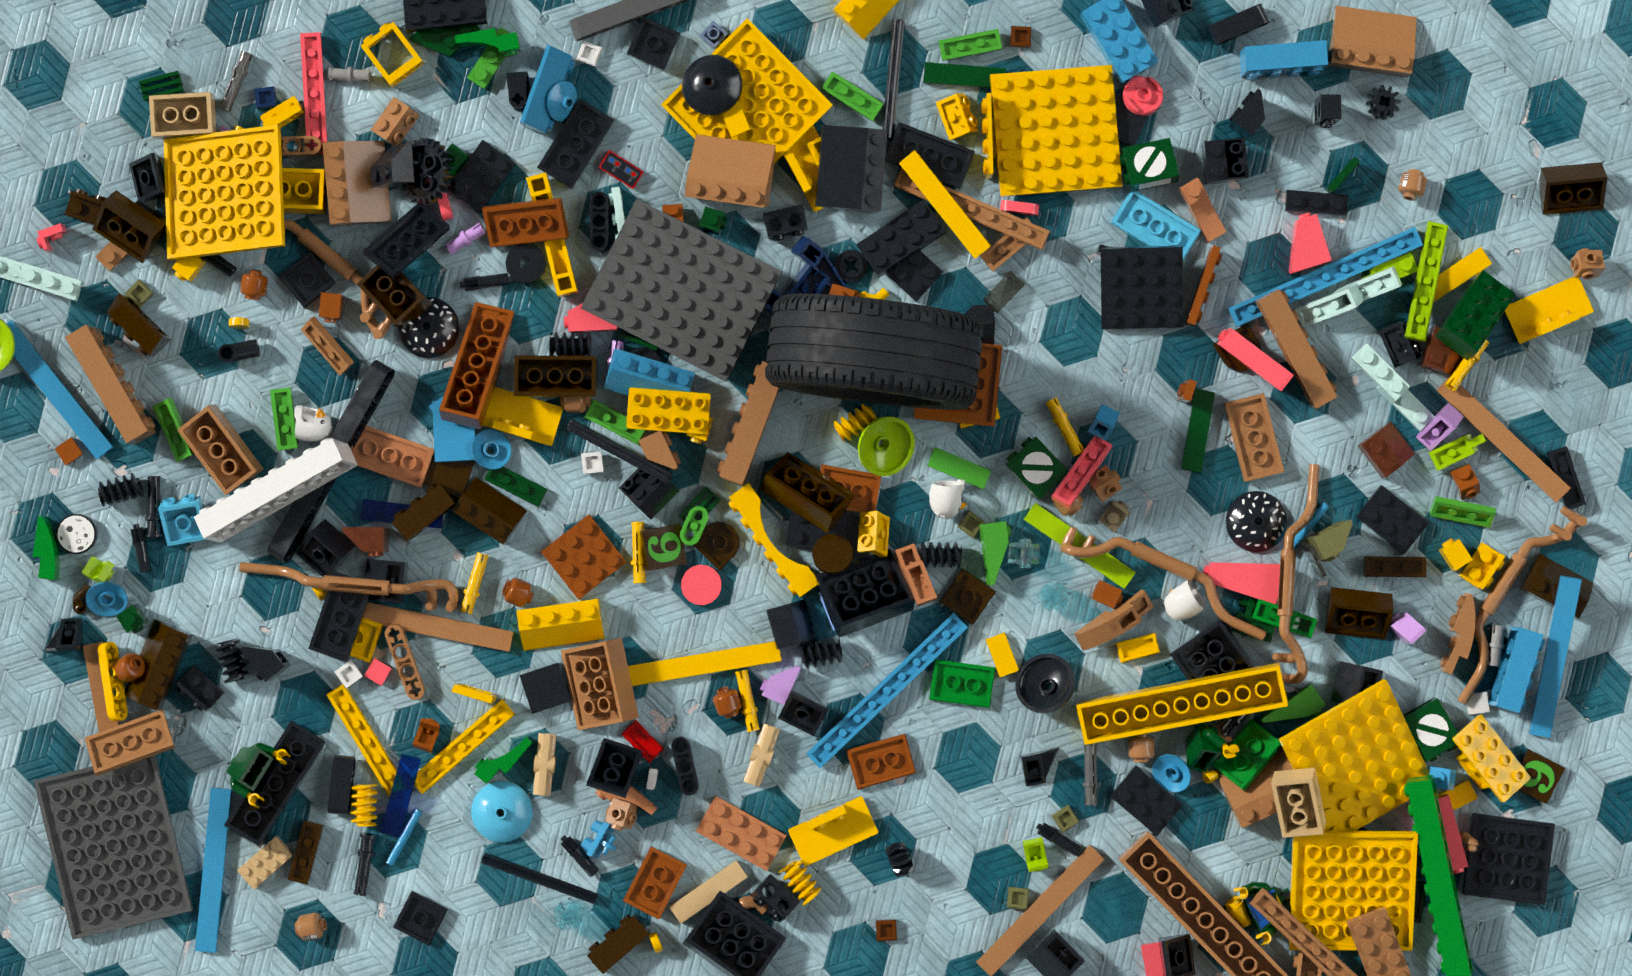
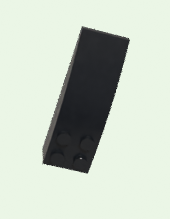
[224,721,326,849]

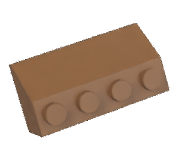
[177,404,264,495]

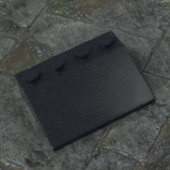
[815,125,888,213]
[815,549,915,638]
[1170,618,1256,721]
[682,891,786,976]

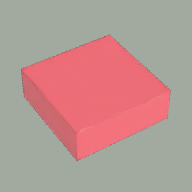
[364,658,392,686]

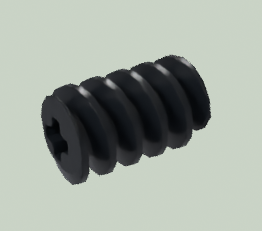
[549,332,592,356]
[98,473,144,507]
[920,542,962,568]
[799,638,843,669]
[216,639,249,683]

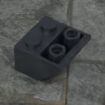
[1141,0,1195,28]
[1228,89,1265,141]
[1201,137,1249,185]
[619,468,679,520]
[365,559,408,603]
[240,646,291,682]
[1330,661,1383,703]
[1026,929,1085,976]

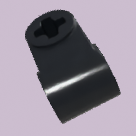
[506,71,529,112]

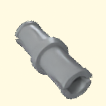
[328,67,371,83]
[1488,625,1506,667]

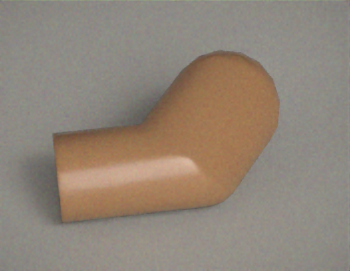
[1459,831,1479,852]
[738,895,766,914]

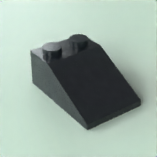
[586,738,643,798]

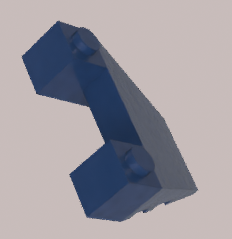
[764,236,848,315]

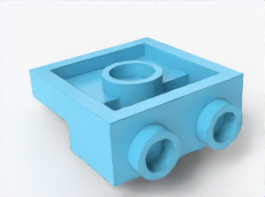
[158,494,206,546]

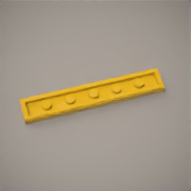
[899,150,991,259]
[326,684,408,799]
[409,699,515,794]

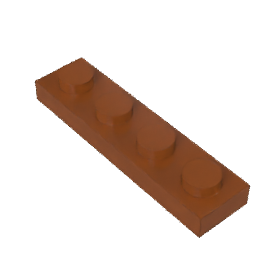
[1185,245,1222,327]

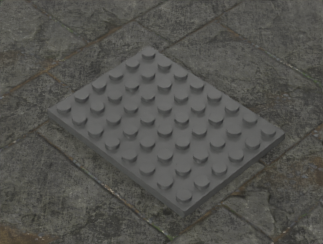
[581,199,782,382]
[34,755,193,940]

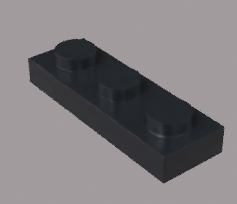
[1284,190,1348,216]
[1546,446,1586,509]

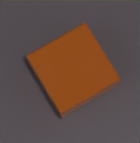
[55,437,84,466]

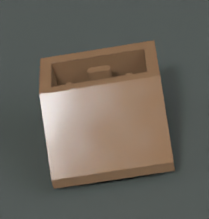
[638,430,681,470]

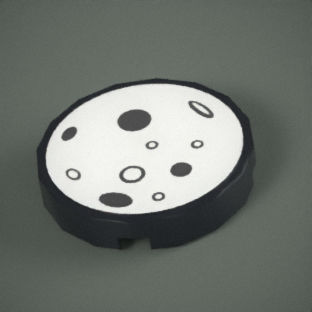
[56,514,98,554]

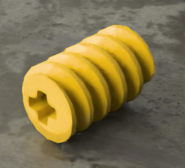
[833,404,877,445]
[351,784,377,827]
[779,860,821,906]

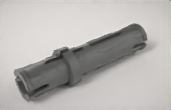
[219,50,253,112]
[1083,743,1099,805]

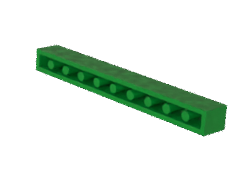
[1404,775,1474,976]

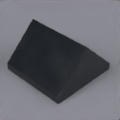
[129,153,165,202]
[766,599,816,649]
[778,690,828,736]
[1158,934,1196,976]

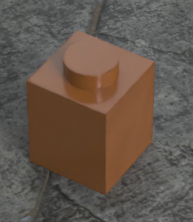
[319,292,344,323]
[1090,580,1123,609]

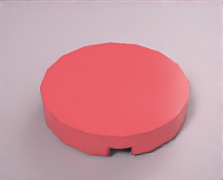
[1122,76,1163,116]
[681,565,722,605]

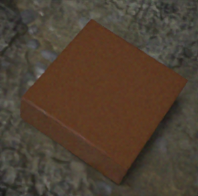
[1010,26,1031,48]
[876,919,897,941]

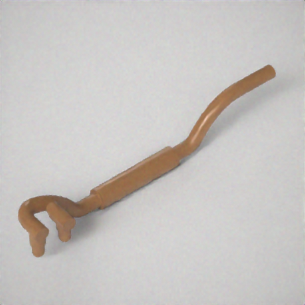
[284,219,392,339]
[1272,464,1319,684]
[1457,506,1587,705]
[1059,527,1266,640]
[239,562,458,613]

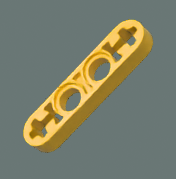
[98,642,128,722]

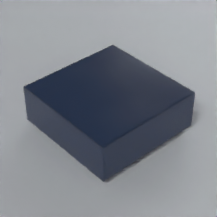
[254,86,278,110]

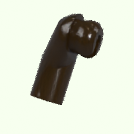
[72,584,91,615]

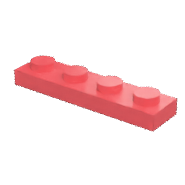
[1052,435,1112,509]

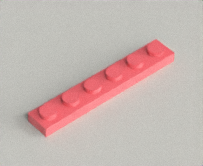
[300,32,328,155]

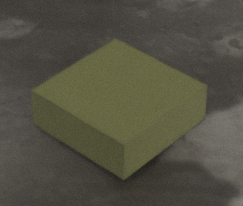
[125,279,155,308]
[957,510,986,539]
[1051,805,1080,833]
[1006,886,1029,909]

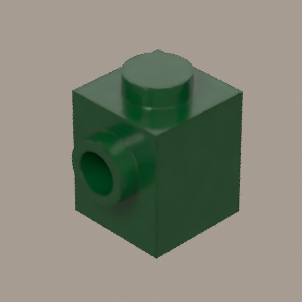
[446,143,469,177]
[699,206,727,234]
[116,605,149,634]

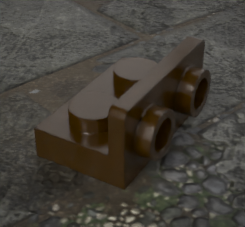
[64,188,106,224]

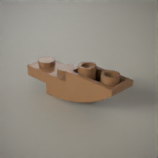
[1074,590,1154,650]
[1440,593,1476,675]

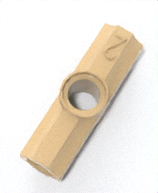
[744,723,780,787]
[533,733,557,796]

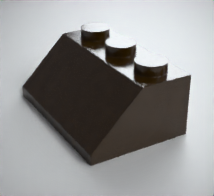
[1539,162,1608,215]
[92,190,166,263]
[357,265,432,327]
[107,293,171,357]
[452,477,527,545]
[1520,554,1593,619]
[1325,587,1394,639]

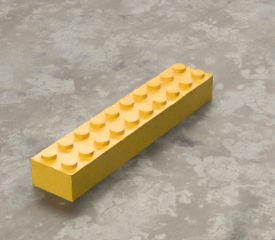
[1076,663,1288,745]

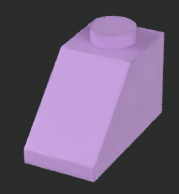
[1416,403,1464,451]
[1389,612,1427,645]
[760,666,801,705]

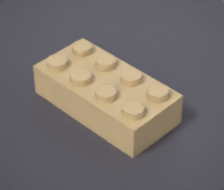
[237,836,294,890]

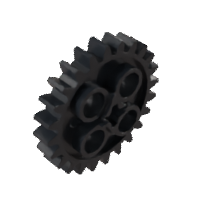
[402,138,454,205]

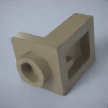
[1098,500,1131,532]

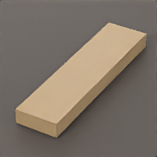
[669,860,748,924]

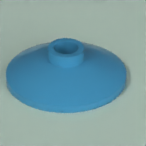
[546,81,577,121]
[471,429,511,470]
[86,582,128,617]
[1152,754,1191,792]

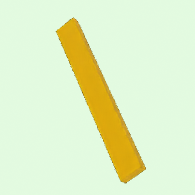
[628,641,781,686]

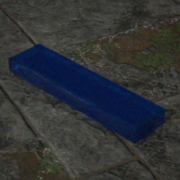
[361,499,444,529]
[380,754,421,837]

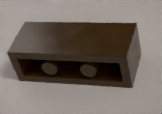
[391,484,456,542]
[587,913,650,974]

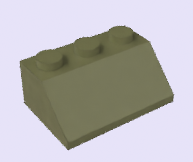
[1305,520,1353,562]

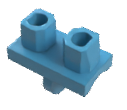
[581,820,617,859]

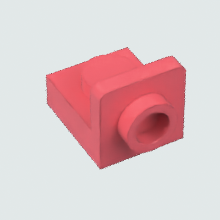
[37,223,67,252]

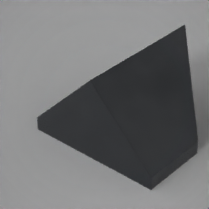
[965,305,995,344]
[43,618,83,651]
[1020,747,1059,787]

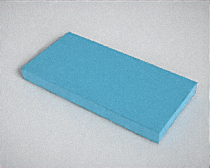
[1110,191,1201,260]

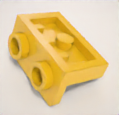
[936,93,978,140]
[260,96,305,128]
[857,511,890,557]
[1459,542,1505,590]

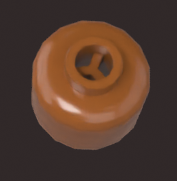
[240,269,268,300]
[502,577,534,607]
[115,653,145,682]
[712,686,742,718]

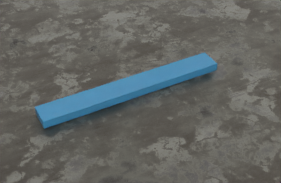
[7,320,114,460]
[1529,575,1582,738]
[195,787,232,953]

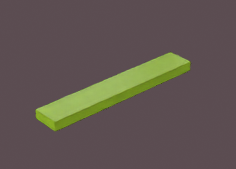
[1404,221,1448,342]
[1023,503,1136,589]

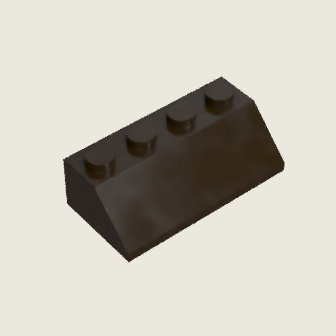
[513,355,598,397]
[761,452,854,533]
[125,619,193,711]

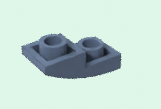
[700,21,729,50]

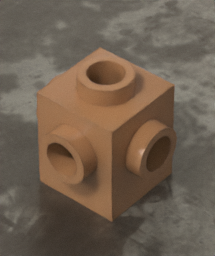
[1570,248,1605,280]
[1088,465,1122,502]
[605,798,638,831]

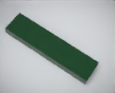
[923,62,1006,89]
[1181,389,1215,473]

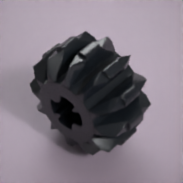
[1365,85,1401,120]
[885,841,914,877]

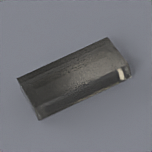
[983,270,1025,314]

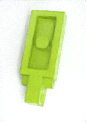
[1361,252,1418,279]
[1428,434,1486,471]

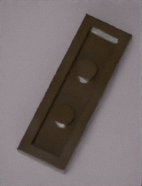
[1364,556,1426,578]
[288,820,324,885]

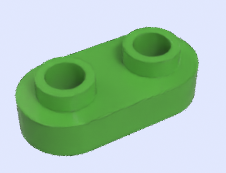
[680,506,709,545]

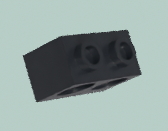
[1314,94,1341,128]
[762,204,808,241]
[750,874,800,923]

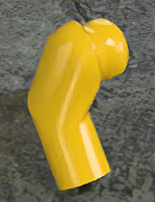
[859,288,889,300]

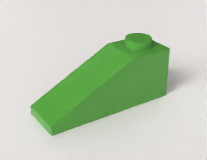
[979,521,1011,585]
[1259,684,1326,723]

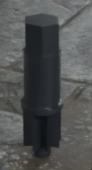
[460,273,510,291]
[130,524,152,573]
[1220,713,1251,738]
[1036,822,1082,856]
[560,835,599,877]

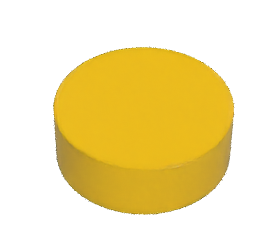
[229,317,249,329]
[648,932,663,953]

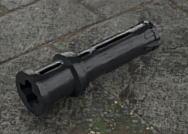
[145,476,164,538]
[353,832,378,896]

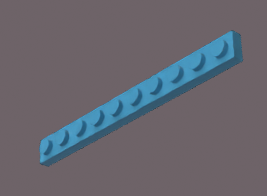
[1228,227,1423,327]
[806,613,968,768]

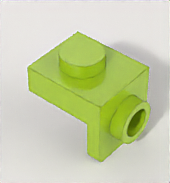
[82,556,114,583]
[1022,837,1049,872]

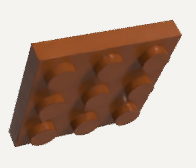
[541,514,627,600]

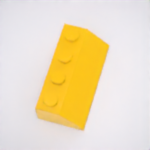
[833,0,899,40]
[282,168,327,214]
[516,599,605,651]

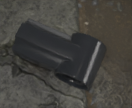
[218,339,260,363]

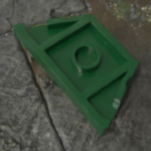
[409,25,481,58]

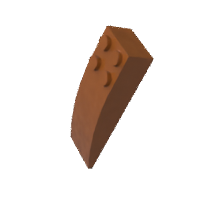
[439,302,515,429]

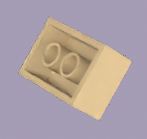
[149,92,217,140]
[1271,768,1326,838]

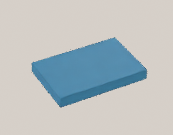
[432,401,475,463]

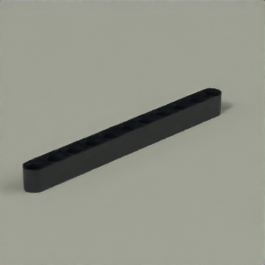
[267,360,395,563]

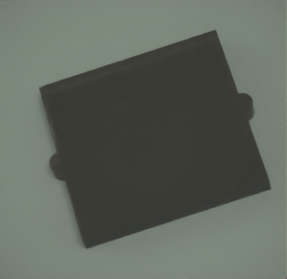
[1301,542,1327,577]

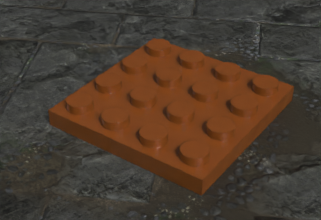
[913,343,1003,427]

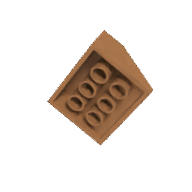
[1328,6,1417,78]
[685,134,776,208]
[322,141,392,227]
[561,638,639,730]
[1216,747,1293,828]

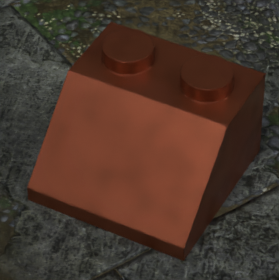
[1419,326,1463,376]
[1358,421,1415,478]
[342,527,389,556]

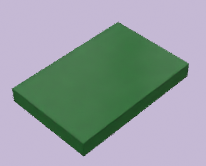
[929,659,995,708]
[1212,719,1282,792]

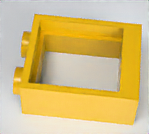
[361,22,424,88]

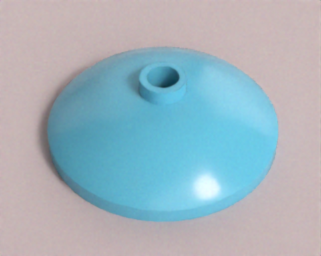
[471,781,533,842]

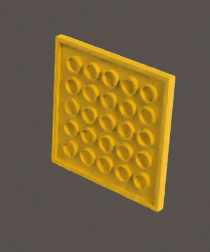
[661,18,833,164]
[990,65,1122,197]
[163,125,285,260]
[1279,679,1430,831]
[1288,831,1418,951]

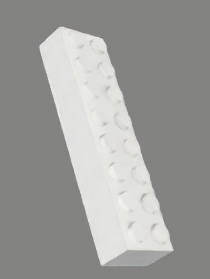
[194,438,358,543]

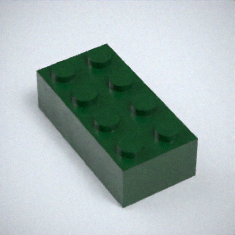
[1435,270,1515,361]

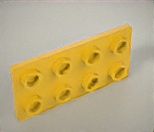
[981,93,997,179]
[783,125,824,212]
[1504,276,1594,344]
[482,387,563,446]
[626,387,711,434]
[1452,714,1531,803]
[788,796,878,866]

